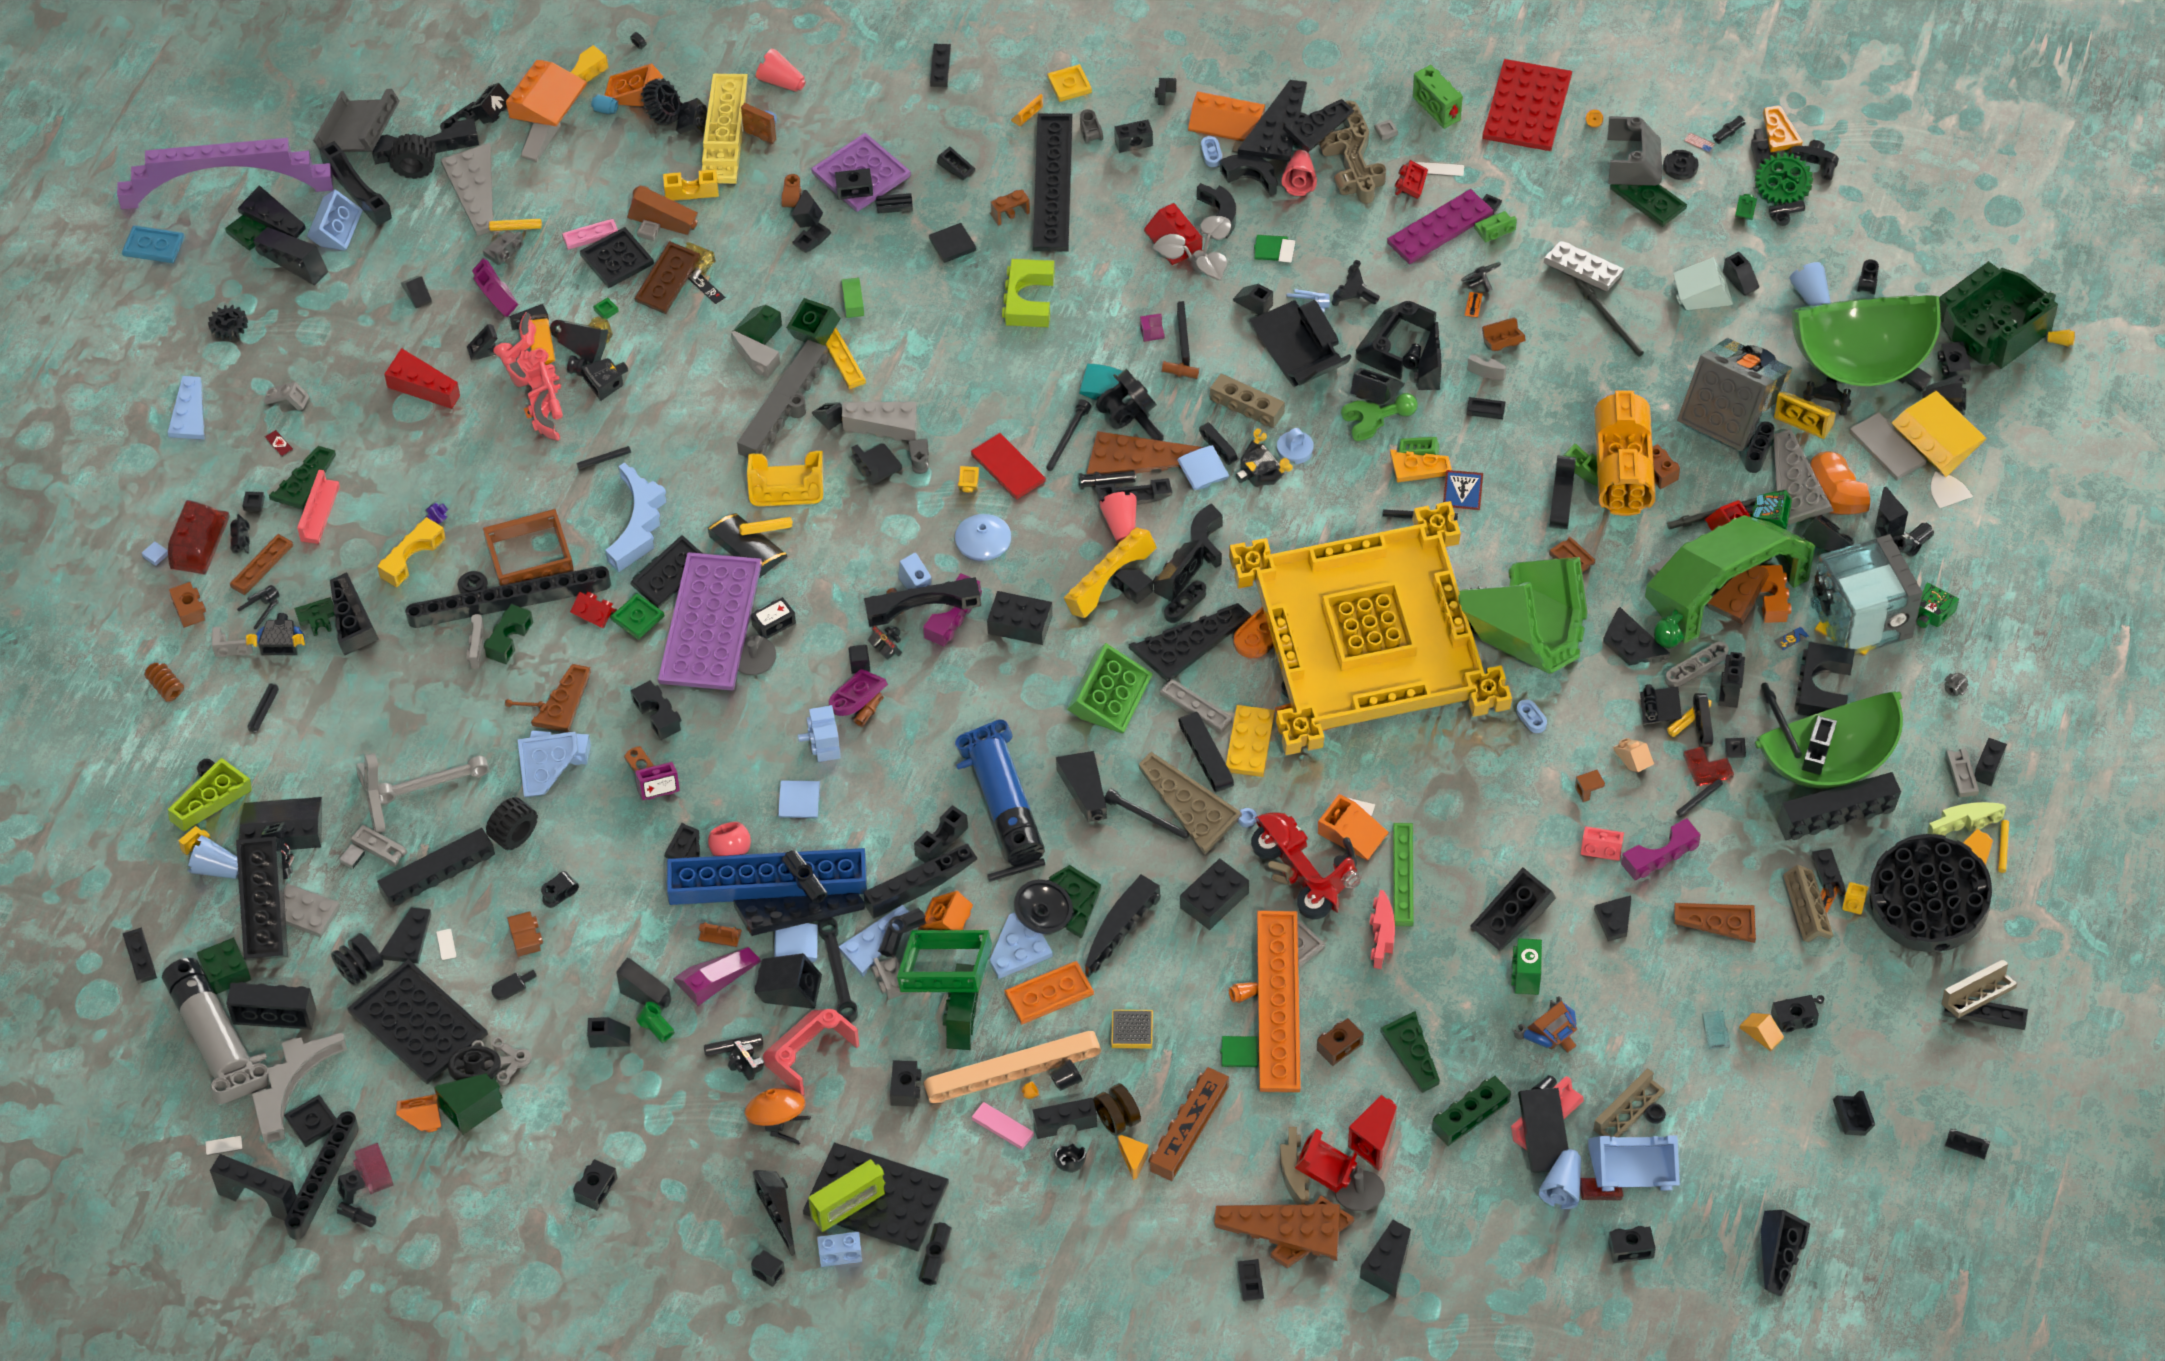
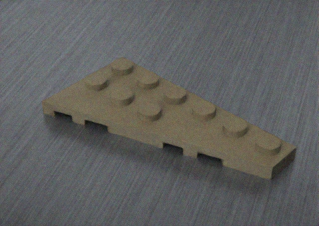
[1139,752,1242,855]

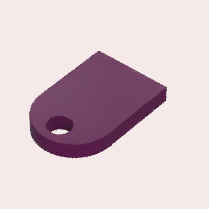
[829,669,888,716]

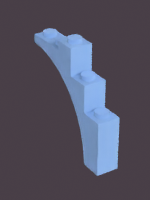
[605,462,666,572]

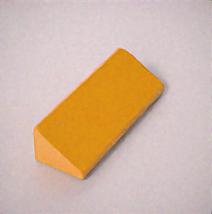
[530,318,555,365]

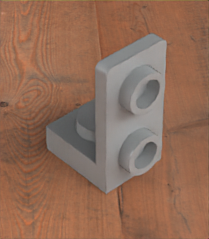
[264,382,309,410]
[212,627,253,657]

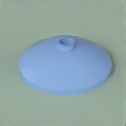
[955,514,1011,561]

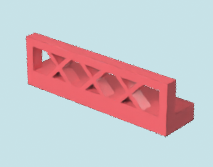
[297,470,340,544]
[1511,1076,1584,1150]

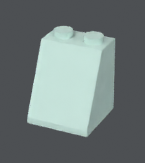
[1673,257,1733,310]

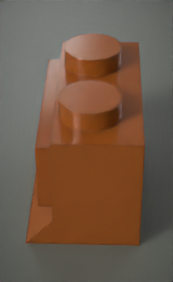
[990,189,1030,226]

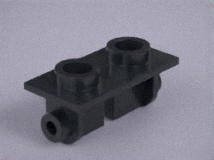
[230,514,250,554]
[1945,1129,1990,1160]

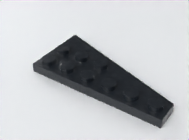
[1238,80,1307,161]
[733,893,865,936]

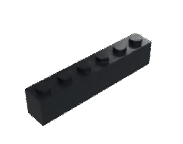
[377,827,495,908]

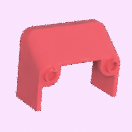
[763,1009,860,1095]

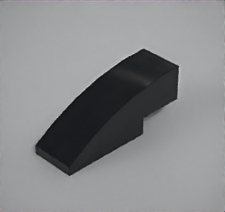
[1802,716,1837,775]

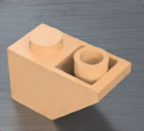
[1613,738,1654,772]

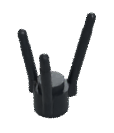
[237,585,280,629]
[765,1116,811,1145]

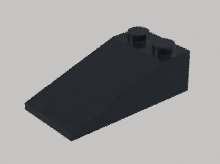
[1470,867,1556,951]

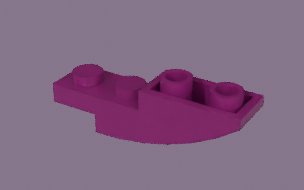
[472,258,519,317]

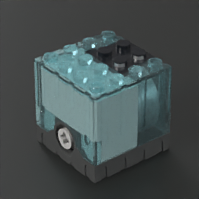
[1810,534,1923,655]

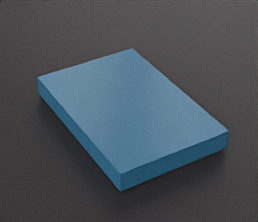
[122,225,185,263]

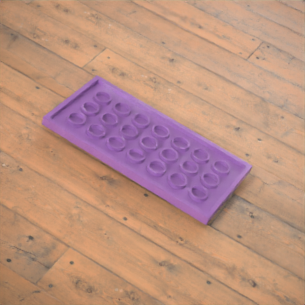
[658,553,762,691]

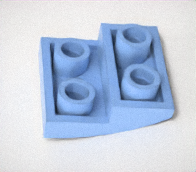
[1178,445,1229,491]
[779,781,820,818]
[774,923,818,962]

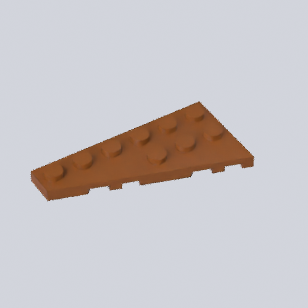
[1215,1204,1341,1261]

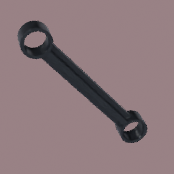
[818,918,858,1023]

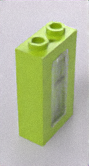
[808,1159,885,1232]

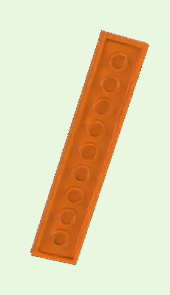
[1257,911,1301,1092]

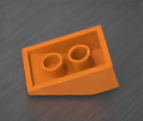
[604,63,664,107]

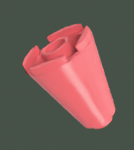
[755,48,806,92]
[1282,150,1317,196]
[1100,492,1137,544]

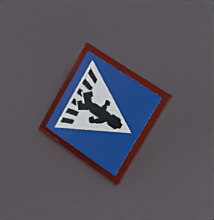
[1443,470,1483,510]

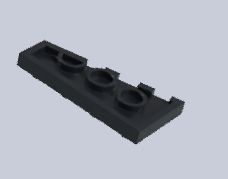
[238,185,306,238]

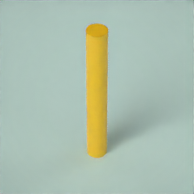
[1998,820,2009,873]

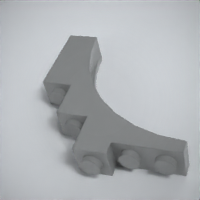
[252,1033,347,1144]

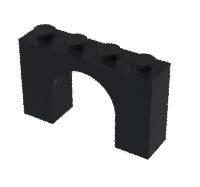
[1795,642,1855,716]
[210,1154,297,1221]

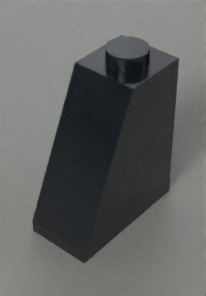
[616,957,671,1011]

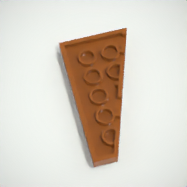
[1086,431,1204,474]

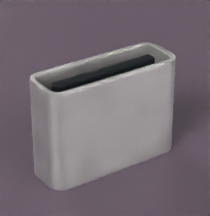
[339,844,366,869]

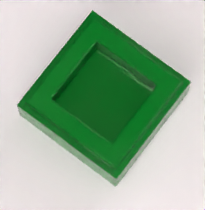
[593,297,619,321]

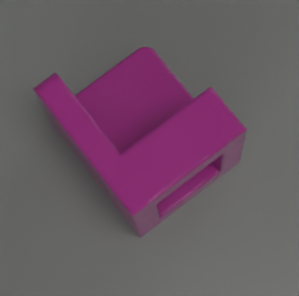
[1140,314,1165,342]

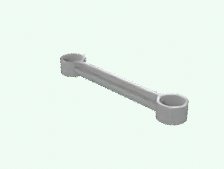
[378,756,489,804]

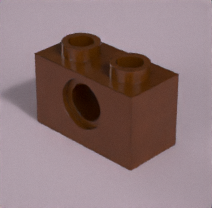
[1317,1018,1364,1066]

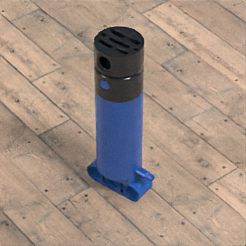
[955,719,1045,866]

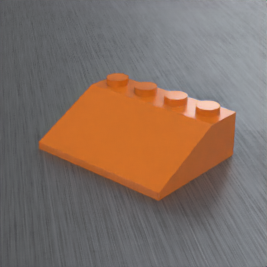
[506,60,587,127]

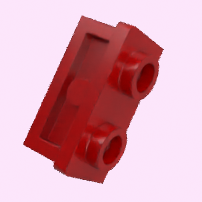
[570,591,617,629]

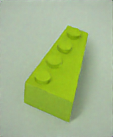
[168,758,252,831]

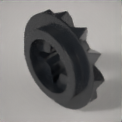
[457,571,488,593]

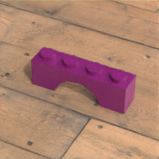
[923,573,982,647]
[1621,818,1701,881]

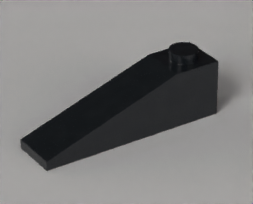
[1414,322,1442,390]
[1802,515,1868,557]
[753,1170,795,1256]
[1761,1209,1810,1296]

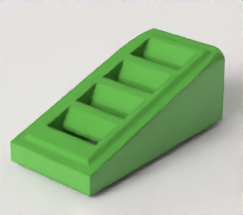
[1399,437,1439,456]

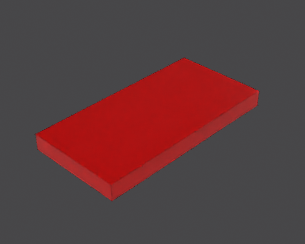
[971,433,1046,500]

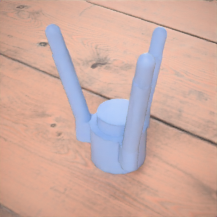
[1286,289,1330,312]

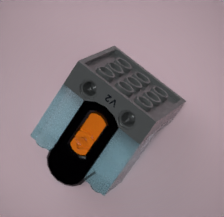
[1677,338,1793,451]

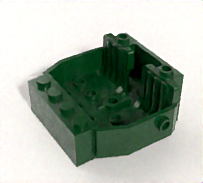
[1939,261,2058,369]

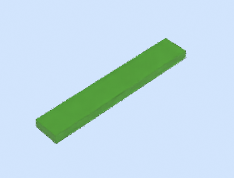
[1393,823,1414,926]

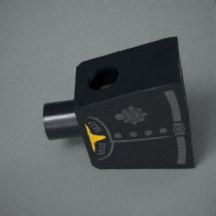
[581,358,628,401]

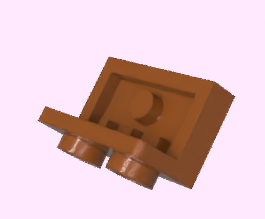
[1482,317,1526,351]

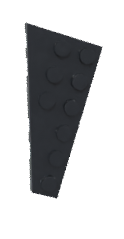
[1129,603,1251,682]

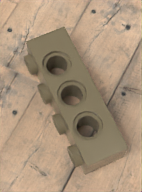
[1210,373,1285,428]

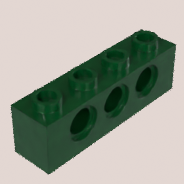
[1432,1076,1511,1146]

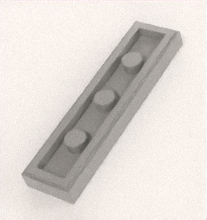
[1160,679,1232,734]

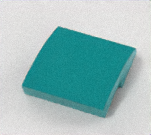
[1079,364,1123,400]

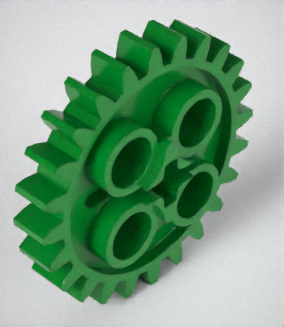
[1755,152,1813,206]

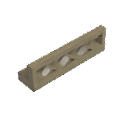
[1783,865,1834,942]
[1941,959,2018,1018]
[1593,1068,1665,1137]

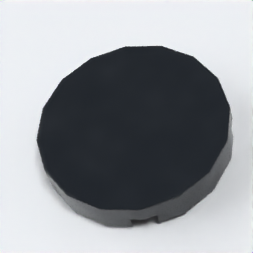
[1663,150,1699,180]

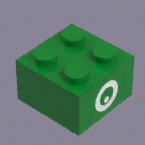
[1511,938,1542,995]

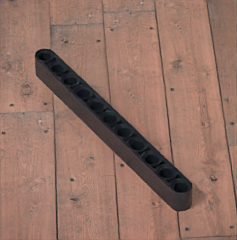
[405,566,611,628]

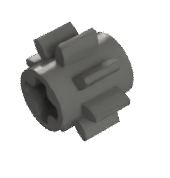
[1944,673,1969,696]

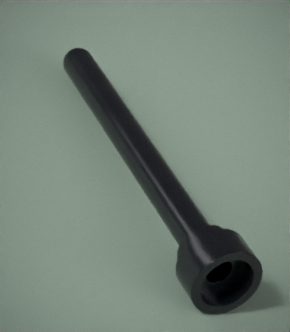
[1046,399,1092,471]
[1104,788,1189,839]

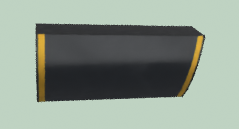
[708,513,787,578]

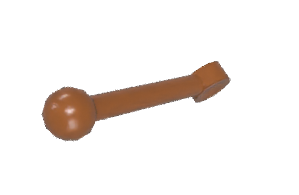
[505,699,545,708]

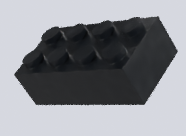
[226,982,316,1030]

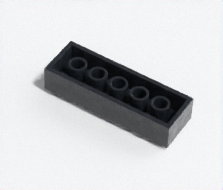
[1777,772,1901,841]
[236,836,288,961]

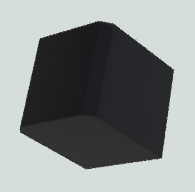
[848,644,871,674]

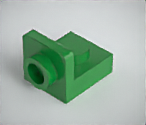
[1735,194,1757,220]

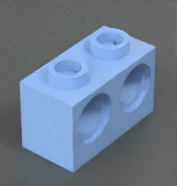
[817,1232,862,1267]

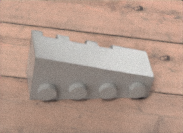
[842,402,917,441]

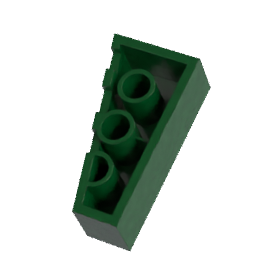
[943,963,979,1050]

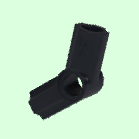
[1893,522,1934,557]
[878,908,926,958]

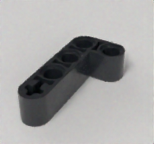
[1549,455,1576,529]

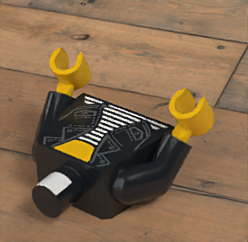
[1236,428,1293,487]

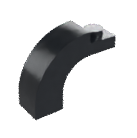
[1220,154,1278,197]
[1197,183,1236,238]
[1191,503,1223,568]

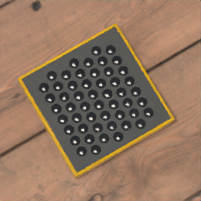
[1112,1010,1153,1049]

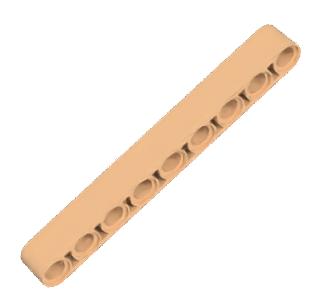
[923,1031,1101,1103]

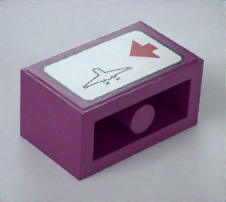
[635,762,680,801]

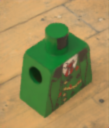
[1917,582,1959,628]

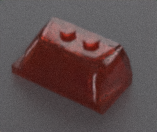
[168,500,230,575]

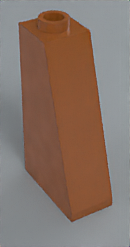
[627,185,698,235]

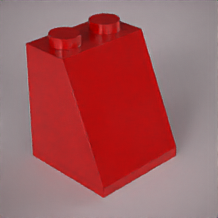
[1348,1095,1397,1171]

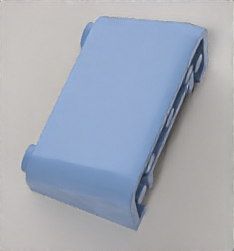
[1588,1135,1680,1191]

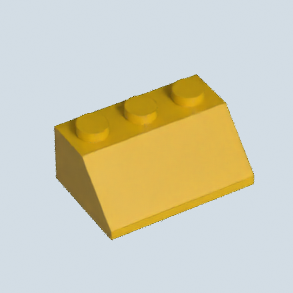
[1774,392,1836,439]

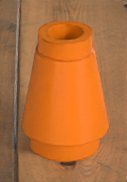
[1228,982,1258,1003]

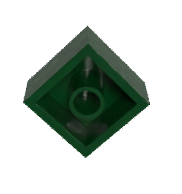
[786,298,841,346]
[196,937,251,994]

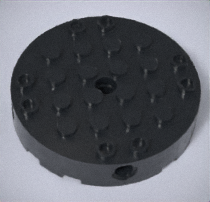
[1870,834,1992,952]

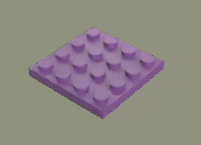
[811,133,911,212]

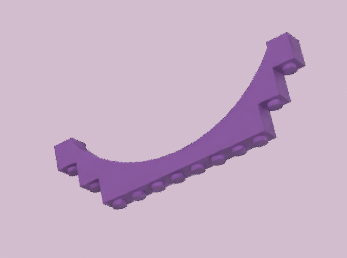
[117,138,333,209]

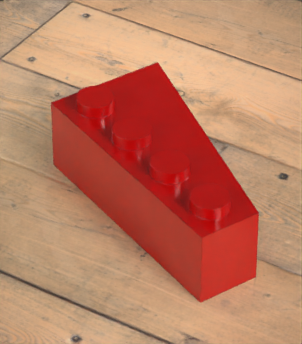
[384,348,460,409]

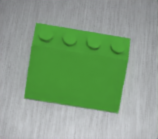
[1067,643,1153,734]

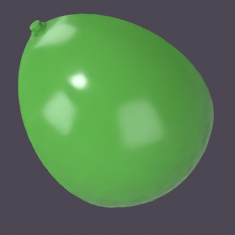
[1755,691,1903,789]

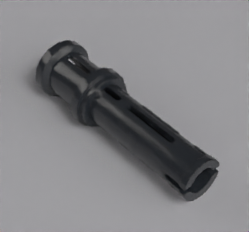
[1079,470,1136,490]

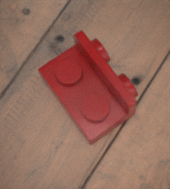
[1395,160,1428,199]

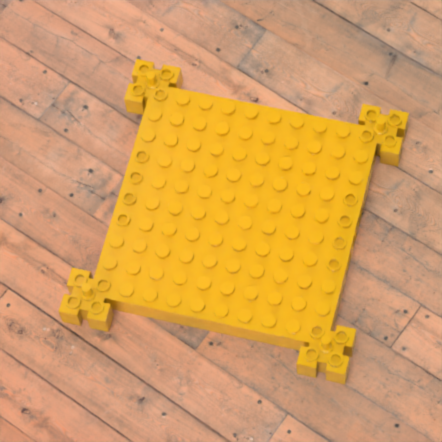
[1229,501,1512,755]

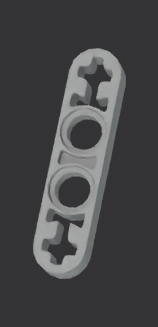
[1665,642,1729,687]

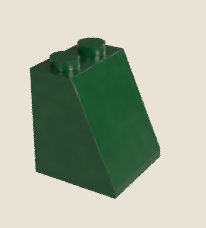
[434,1074,503,1135]

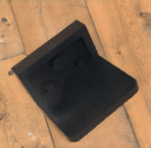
[851,443,902,485]

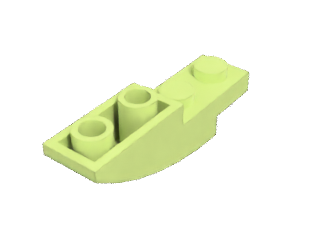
[1927,802,2006,836]

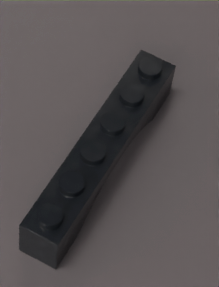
[372,118,479,165]
[319,141,392,226]
[864,577,981,627]

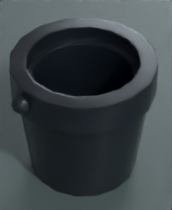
[1050,1059,1083,1091]

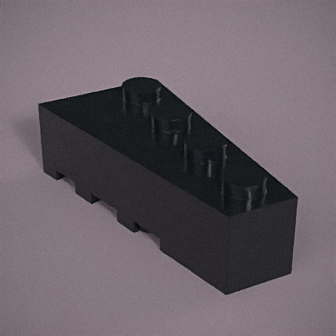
[330,572,379,656]

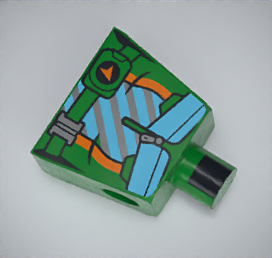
[1746,490,1792,530]

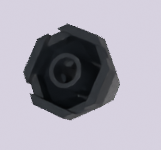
[1922,376,1967,415]

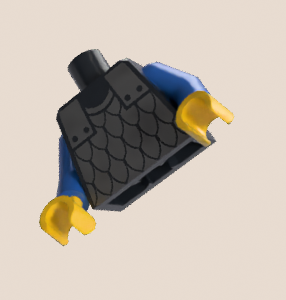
[246,613,305,655]

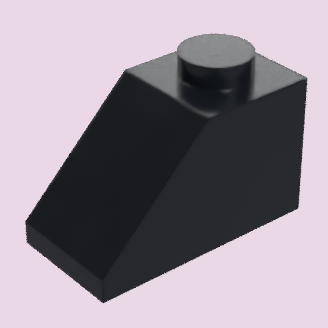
[791,190,823,228]

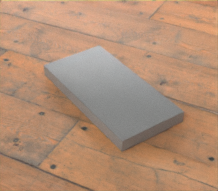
[1849,412,1926,481]

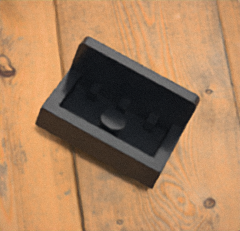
[676,98,707,135]
[1833,1091,1875,1136]

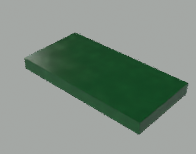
[1610,184,1687,227]

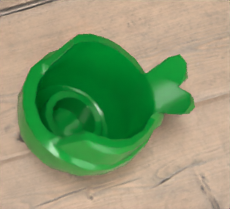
[1654,609,1684,649]

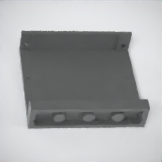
[313,89,400,152]

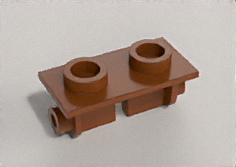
[698,922,742,947]

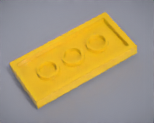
[1226,705,1275,777]

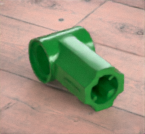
[636,1002,675,1043]

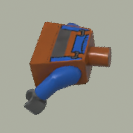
[1514,996,1577,1053]

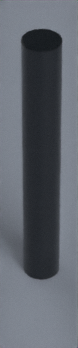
[576,446,631,470]
[1676,778,1723,817]
[987,858,1046,882]

